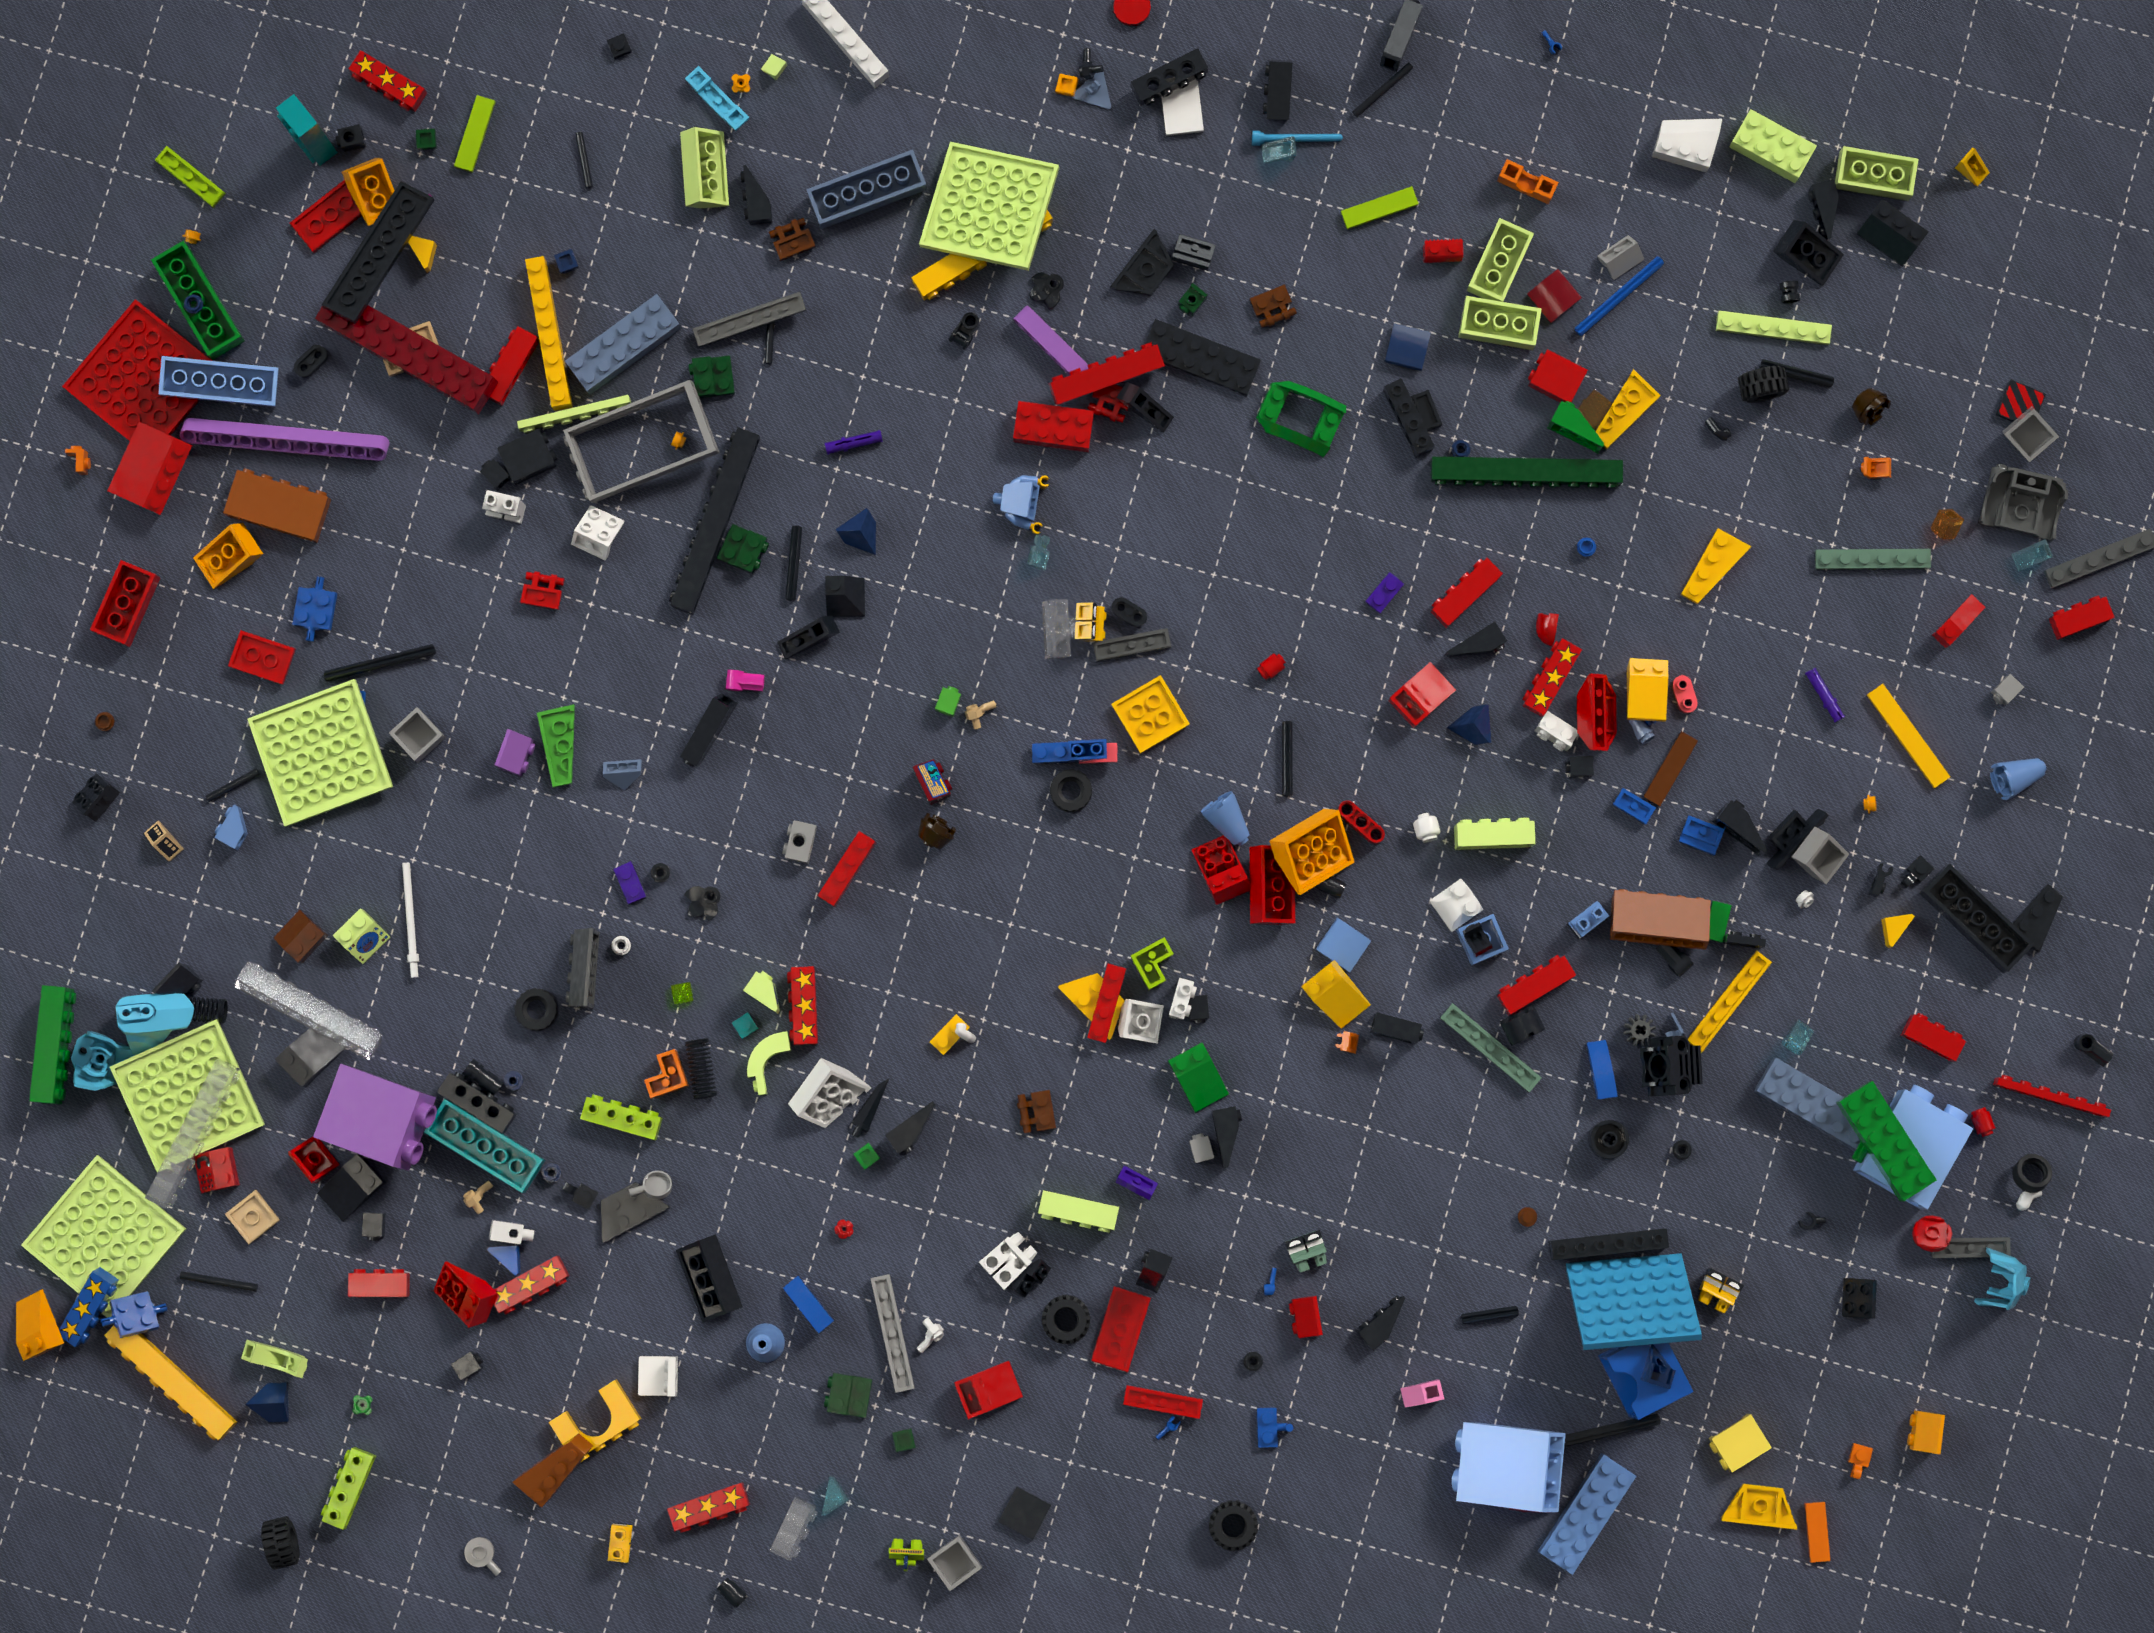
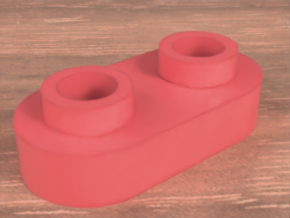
[1672,675,1698,713]

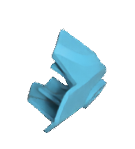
[115,993,194,1055]
[71,1031,135,1091]
[1974,1247,2031,1310]

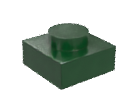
[416,129,437,150]
[892,1428,916,1452]

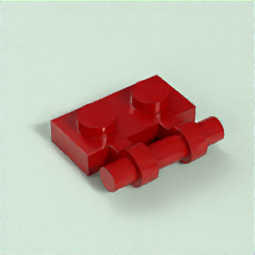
[1087,384,1128,423]
[520,571,565,610]

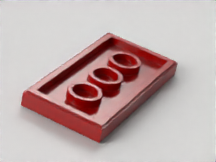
[289,180,362,253]
[1091,1286,1151,1372]

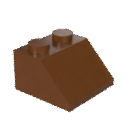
[274,910,328,964]

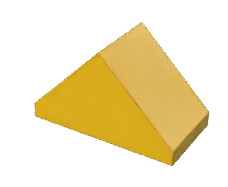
[1955,148,1990,186]
[408,236,437,273]
[1881,914,1915,948]

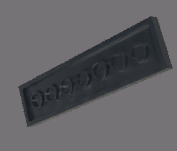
[322,181,434,324]

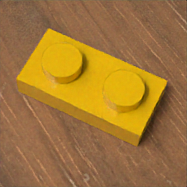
[930,1014,970,1055]

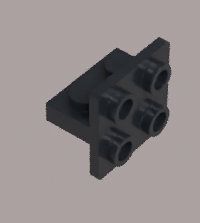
[72,773,120,822]
[1842,1278,1877,1319]

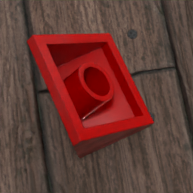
[288,1137,340,1184]

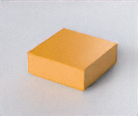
[1055,74,1079,97]

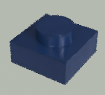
[554,249,579,274]

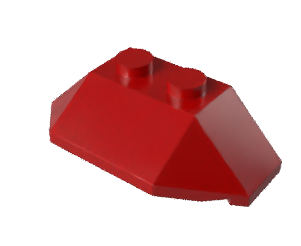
[1577,673,1617,751]

